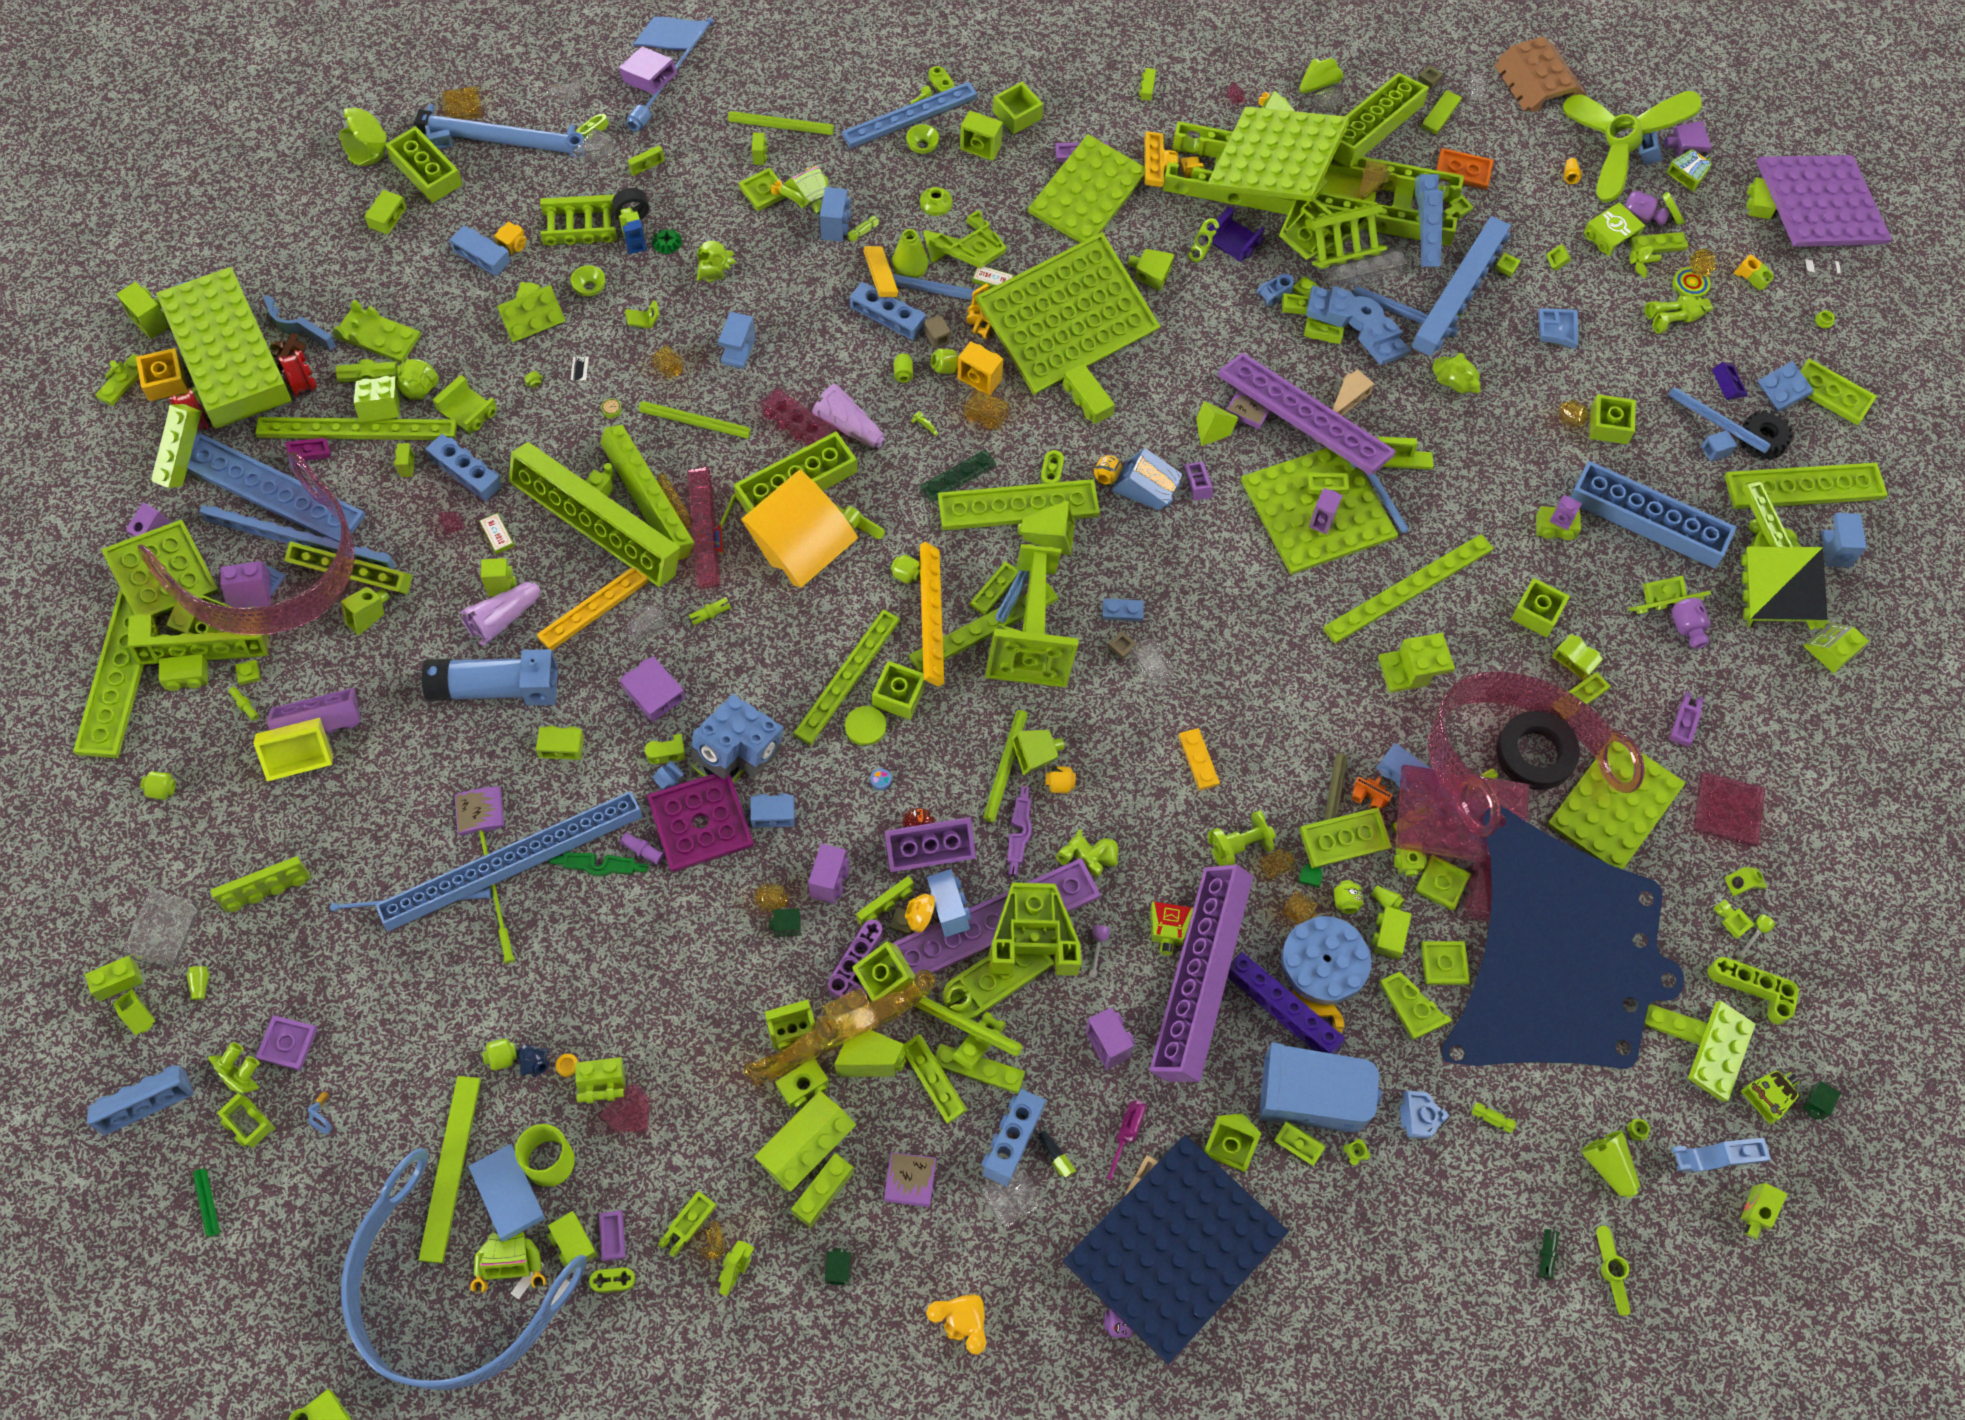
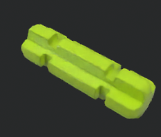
[847,215,879,242]
[1471,1102,1516,1133]

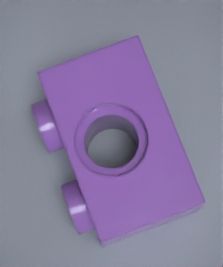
[1309,488,1343,534]

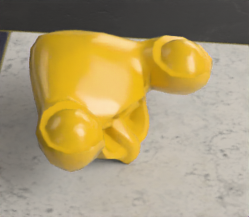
[926,1294,987,1355]

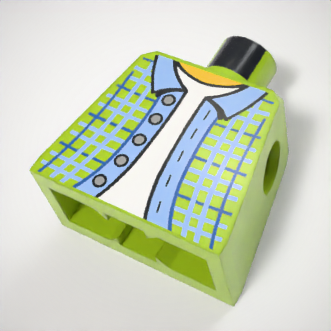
[1666,150,1712,192]

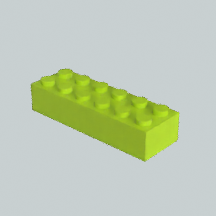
[734,431,858,513]

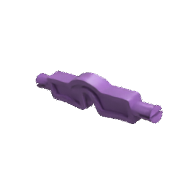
[1007,786,1032,877]

